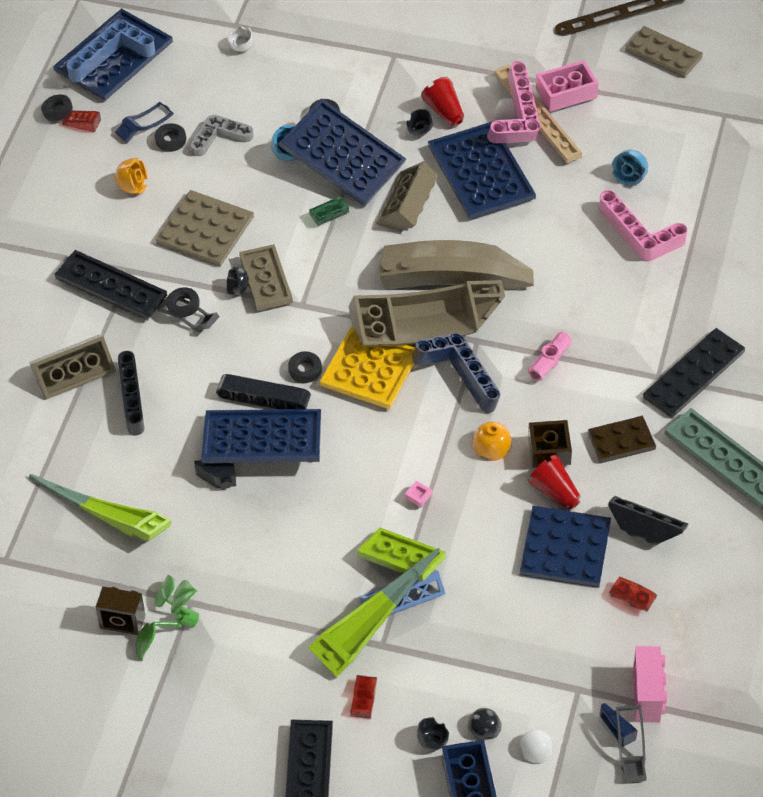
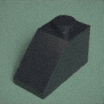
[194,460,237,489]

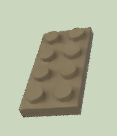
[626,26,703,78]
[239,244,293,311]

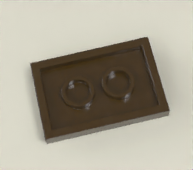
[588,415,656,464]

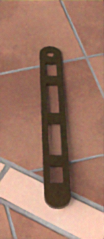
[555,0,684,36]

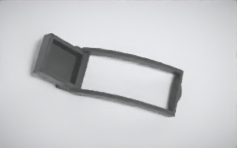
[157,299,220,332]
[615,705,647,782]

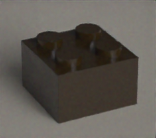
[528,420,572,468]
[95,586,146,635]

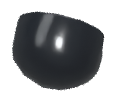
[406,109,433,136]
[226,267,249,295]
[468,708,502,740]
[417,717,449,750]

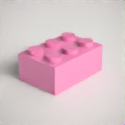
[536,60,599,112]
[633,646,667,722]

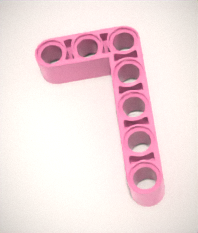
[487,61,540,144]
[599,190,687,261]

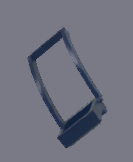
[115,102,174,143]

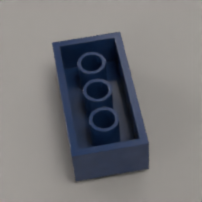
[442,740,497,797]

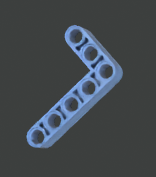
[67,20,155,82]

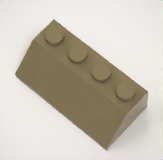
[376,161,438,231]
[29,335,116,399]

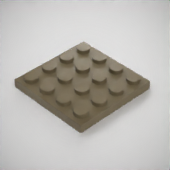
[156,190,254,267]

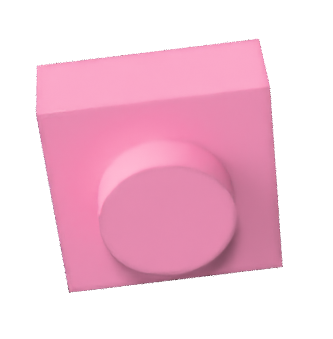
[405,481,432,507]

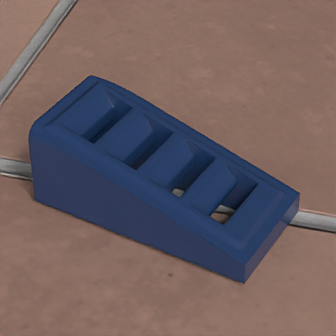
[600,703,638,747]

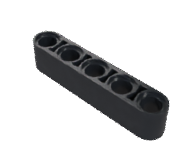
[118,351,145,436]
[216,374,311,409]

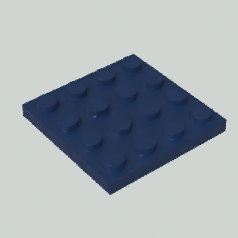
[520,506,611,588]

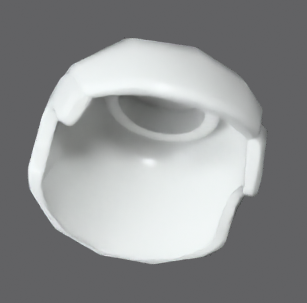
[228,26,254,52]
[494,98,517,120]
[520,730,553,763]

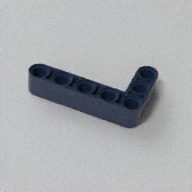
[412,333,501,412]

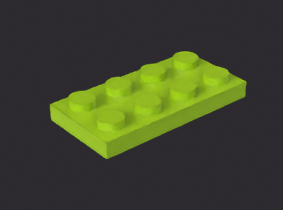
[357,527,446,581]

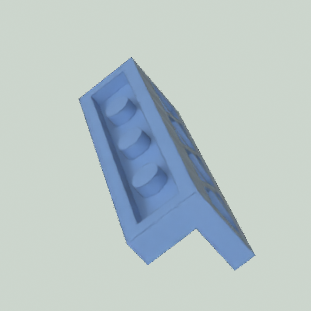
[359,570,446,614]

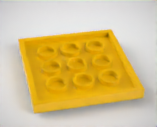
[320,327,415,410]

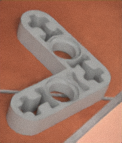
[190,115,254,156]

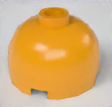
[114,158,148,194]
[473,421,512,461]

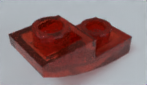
[609,576,657,612]
[350,675,377,719]

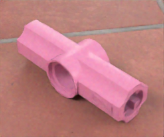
[528,331,572,381]

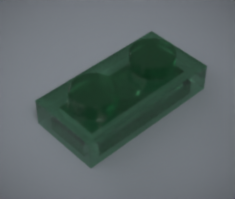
[309,196,349,226]

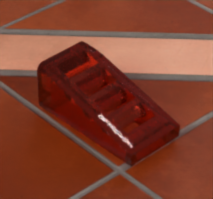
[62,110,101,132]

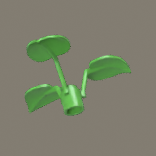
[136,575,199,660]

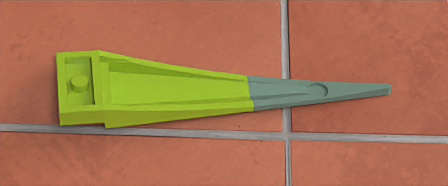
[29,474,172,542]
[308,548,440,677]

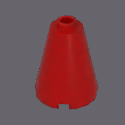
[421,77,464,126]
[527,455,581,509]

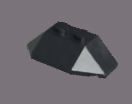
[608,495,689,544]

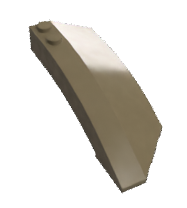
[380,240,534,290]
[348,280,505,347]

